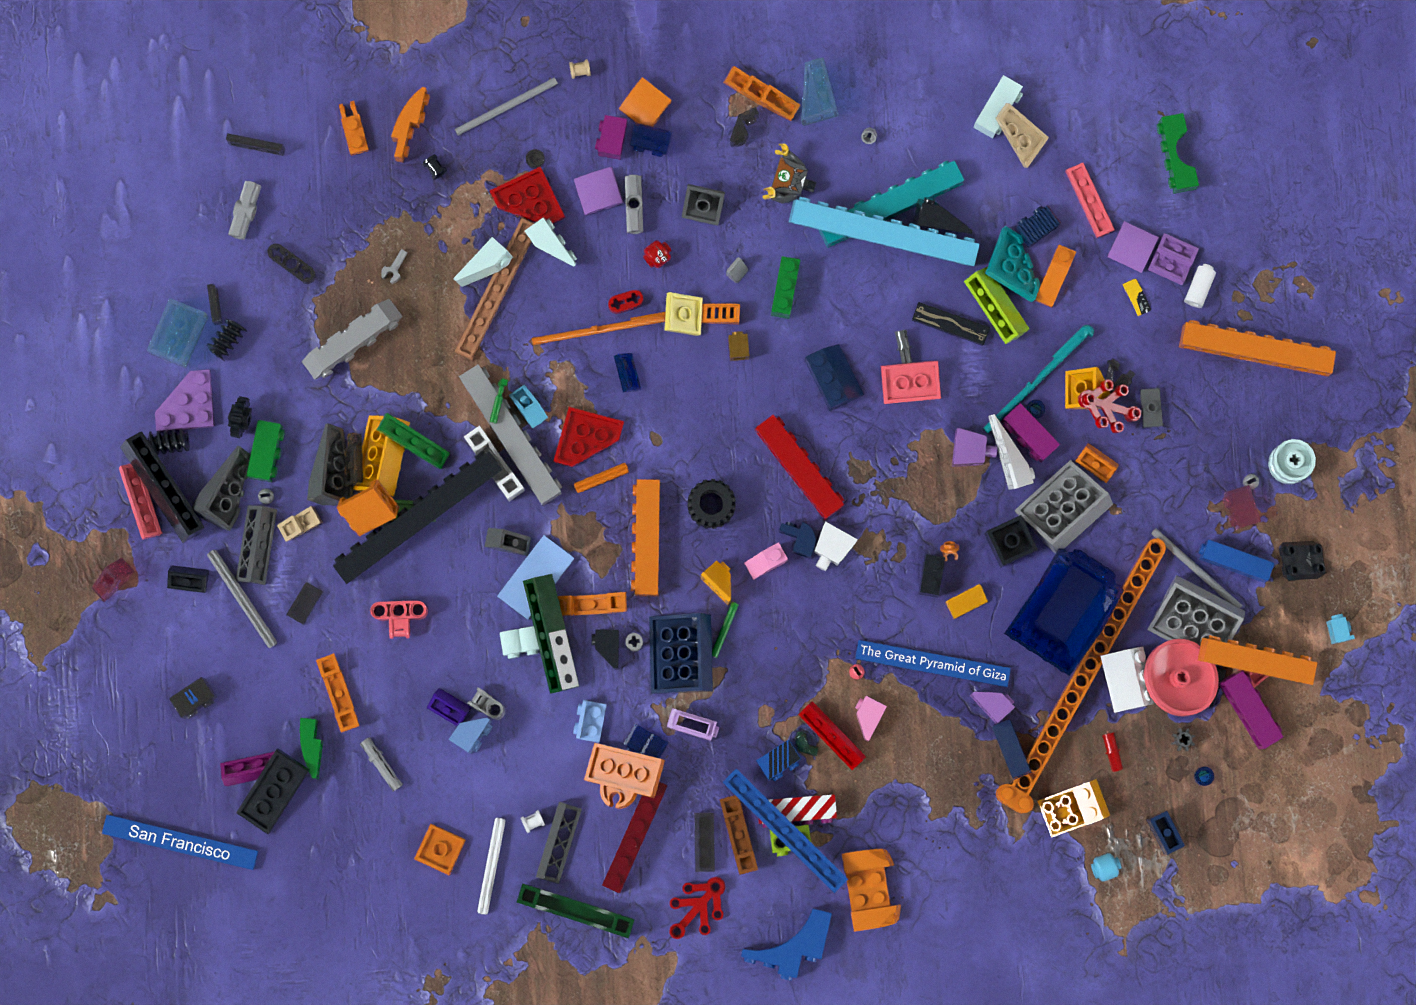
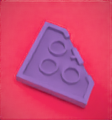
[155,369,215,432]

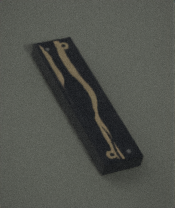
[912,302,990,346]

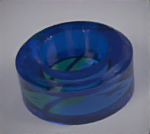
[1026,400,1046,419]
[1194,766,1214,786]

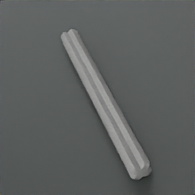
[207,549,277,648]

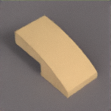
[277,506,323,542]

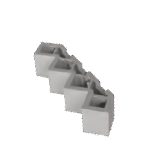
[302,299,403,380]

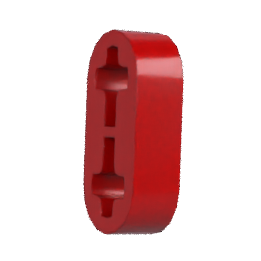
[608,290,643,314]

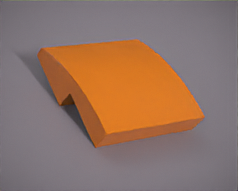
[619,77,672,132]

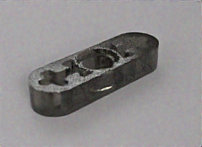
[267,243,316,284]

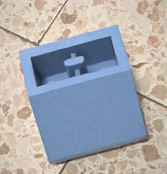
[449,717,493,754]

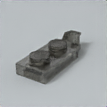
[344,432,363,487]

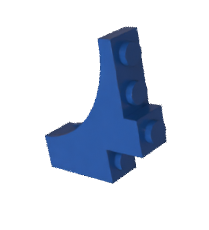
[741,909,832,981]

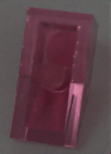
[91,558,135,602]

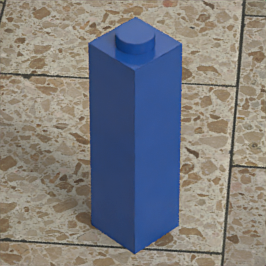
[1198,540,1274,583]

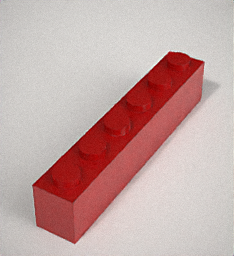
[755,414,844,520]

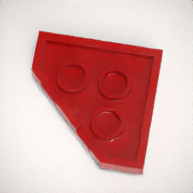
[489,166,565,224]
[554,407,624,467]

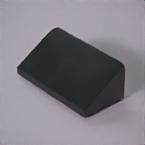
[167,565,209,593]

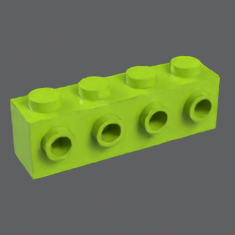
[964,267,1030,344]

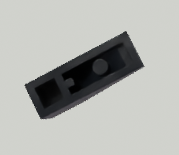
[913,197,972,234]

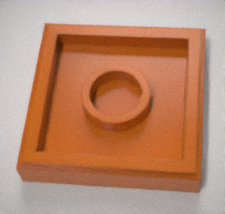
[414,823,466,876]

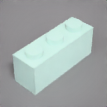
[973,75,1023,138]

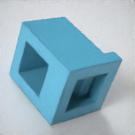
[1326,614,1355,644]

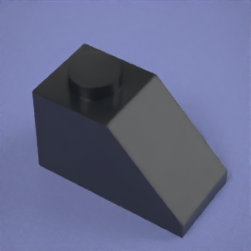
[591,629,619,670]

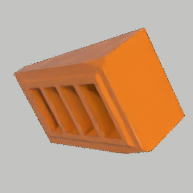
[701,304,740,325]

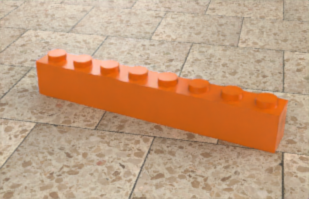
[1179,320,1336,377]

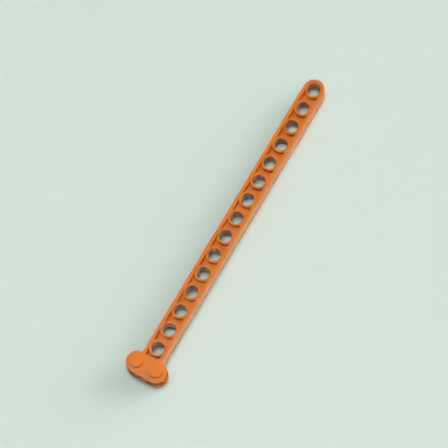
[996,538,1166,814]

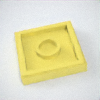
[665,292,703,336]

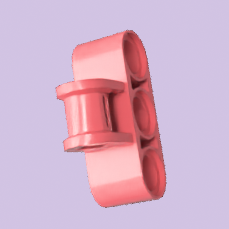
[370,601,428,639]

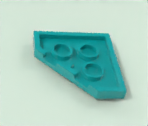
[985,226,1041,302]

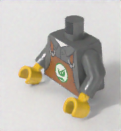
[763,144,816,204]

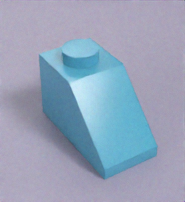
[509,385,548,428]

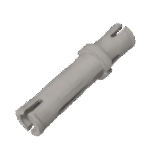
[360,737,403,792]

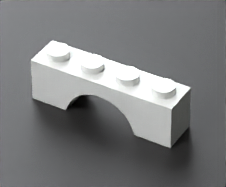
[464,426,525,502]

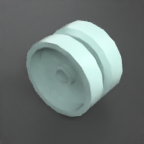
[1268,439,1316,484]

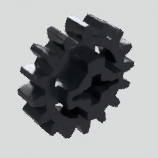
[228,396,252,438]

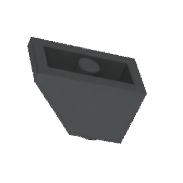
[484,528,531,556]

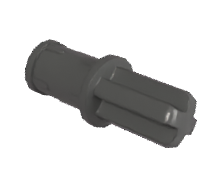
[894,329,912,363]

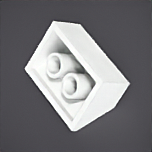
[1101,647,1156,713]

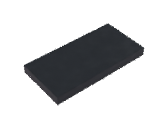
[236,748,310,834]

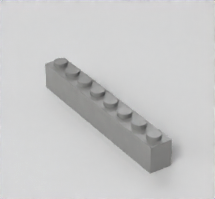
[459,364,562,506]

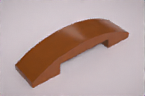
[719,795,758,875]

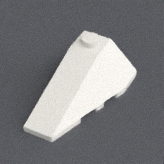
[988,414,1035,489]

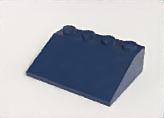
[649,613,713,694]

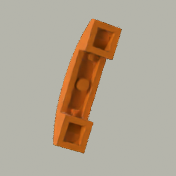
[558,592,627,616]
[316,653,360,733]

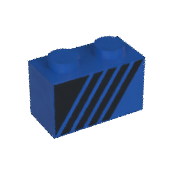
[756,739,801,782]

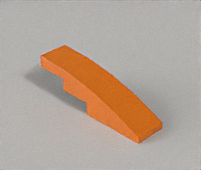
[723,66,800,121]

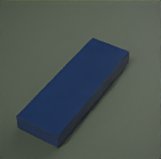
[992,719,1032,780]

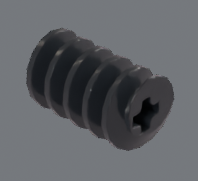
[206,319,247,362]
[148,428,190,455]

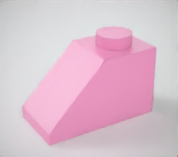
[744,542,788,580]
[855,696,887,742]

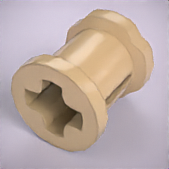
[569,59,591,79]

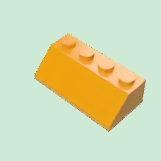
[353,415,410,496]

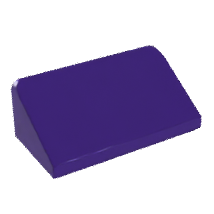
[427,688,471,726]

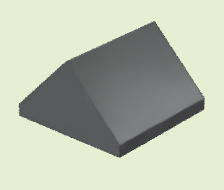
[682,184,725,226]

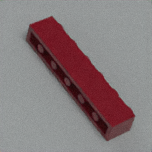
[602,782,668,893]

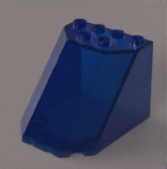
[1004,548,1124,676]

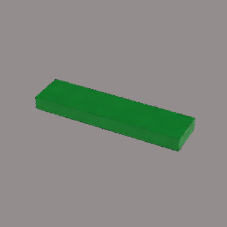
[377,413,450,469]

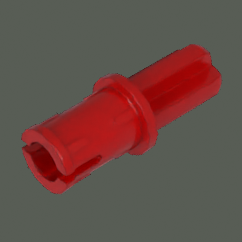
[1102,732,1123,772]

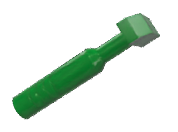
[489,378,508,424]

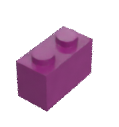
[595,115,627,160]

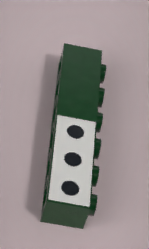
[523,574,580,694]

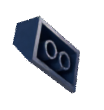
[805,344,864,411]

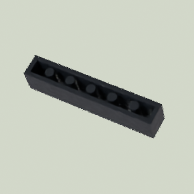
[120,431,205,543]

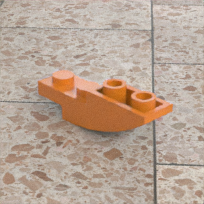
[391,87,430,163]

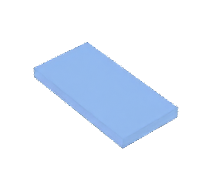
[497,535,574,620]

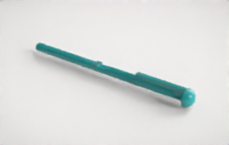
[983,325,1094,434]

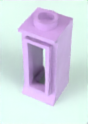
[667,708,719,741]

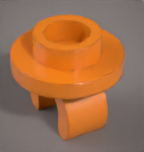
[940,541,959,561]

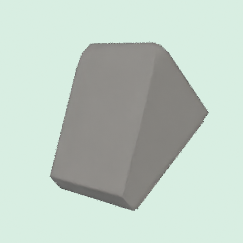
[726,257,748,283]

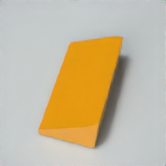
[945,584,988,619]

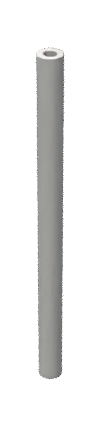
[455,77,558,136]
[1151,528,1242,608]

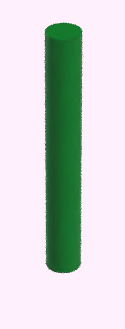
[712,602,739,658]

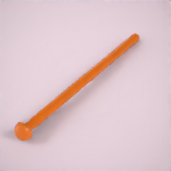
[532,312,666,345]

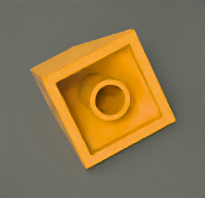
[1065,367,1110,410]
[700,561,731,605]

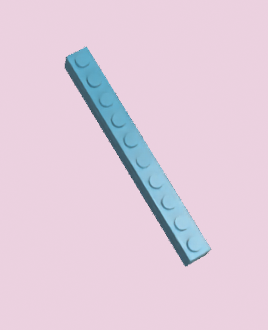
[789,197,979,266]

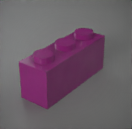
[1002,403,1060,463]

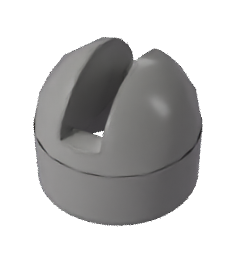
[861,127,877,144]
[1243,474,1259,490]
[258,488,274,504]

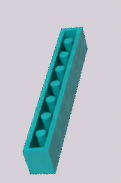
[819,160,964,248]

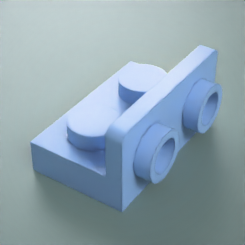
[573,700,607,743]

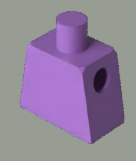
[952,428,997,467]

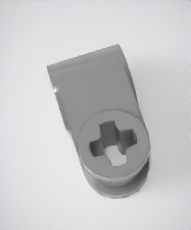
[467,687,505,720]

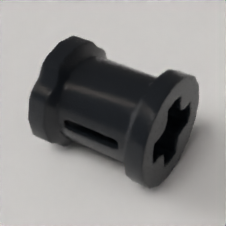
[422,154,447,180]

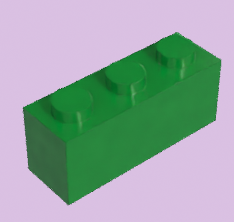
[771,256,800,319]
[247,420,285,483]

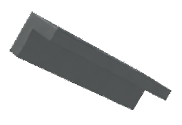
[236,505,277,585]
[536,802,582,884]

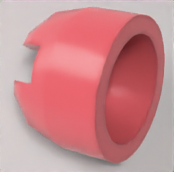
[849,664,865,680]

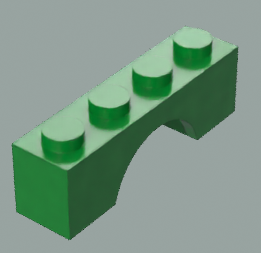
[1157,113,1199,194]

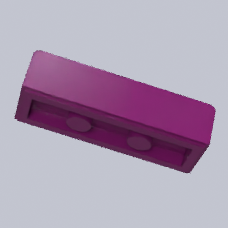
[220,752,274,786]

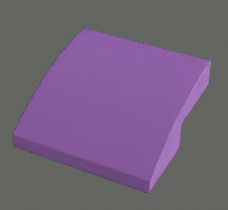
[574,167,624,215]
[1107,221,1159,273]
[1148,233,1199,285]

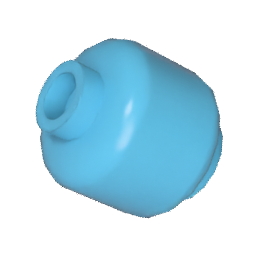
[1091,853,1122,882]

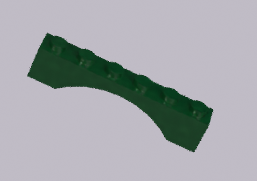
[516,883,635,939]

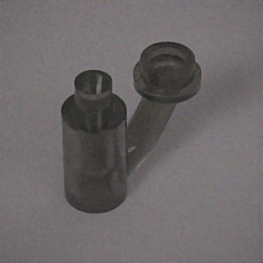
[1106,358,1135,394]

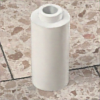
[1184,264,1216,308]

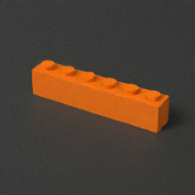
[631,479,660,596]
[1197,635,1318,685]

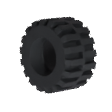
[688,479,736,529]

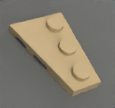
[995,103,1049,168]

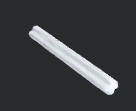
[477,818,506,914]

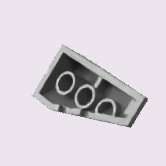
[307,423,353,506]
[192,446,251,531]

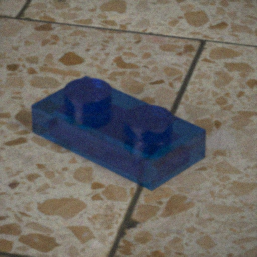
[614,353,641,393]

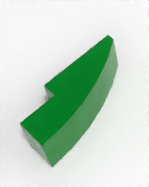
[300,718,324,779]

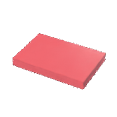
[881,360,941,404]

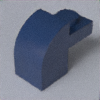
[779,522,816,559]

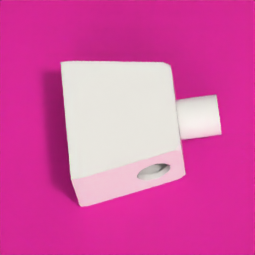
[814,522,858,571]

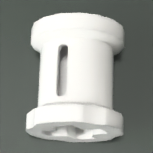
[521,810,545,833]

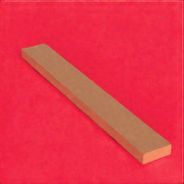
[455,218,534,361]

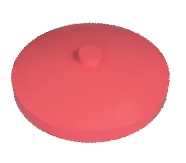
[1144,639,1219,717]

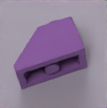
[970,692,1015,724]

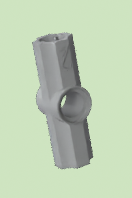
[625,175,643,234]
[228,181,261,240]

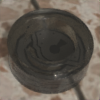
[526,149,545,169]

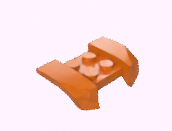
[842,849,901,932]

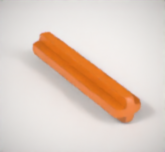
[574,463,629,493]

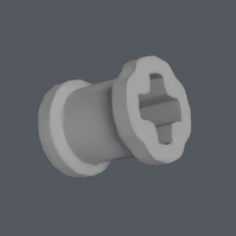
[626,633,643,652]

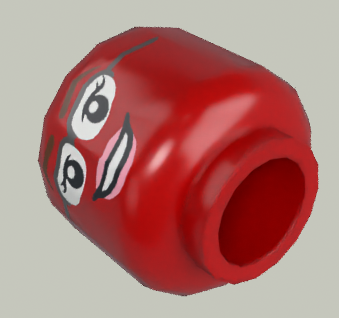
[643,240,672,269]

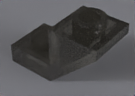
[730,107,759,147]

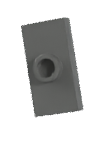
[1140,388,1163,428]

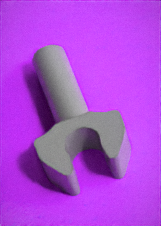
[381,249,407,284]

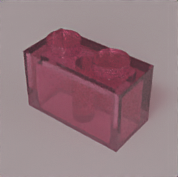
[1223,485,1261,530]

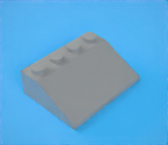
[1014,460,1113,555]
[1147,575,1245,665]

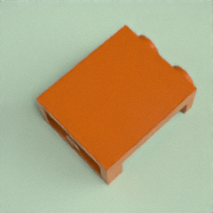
[337,479,400,536]

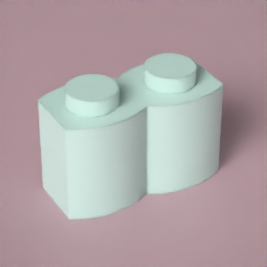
[500,626,539,659]

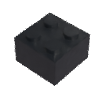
[984,515,1038,568]

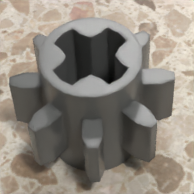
[1171,728,1195,752]

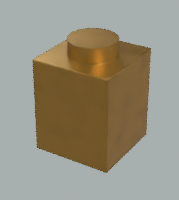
[728,331,749,361]

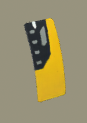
[1123,279,1151,316]

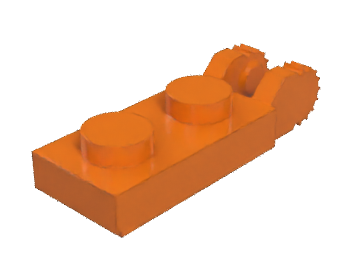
[339,101,369,156]

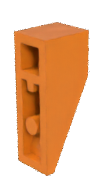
[1035,245,1076,308]

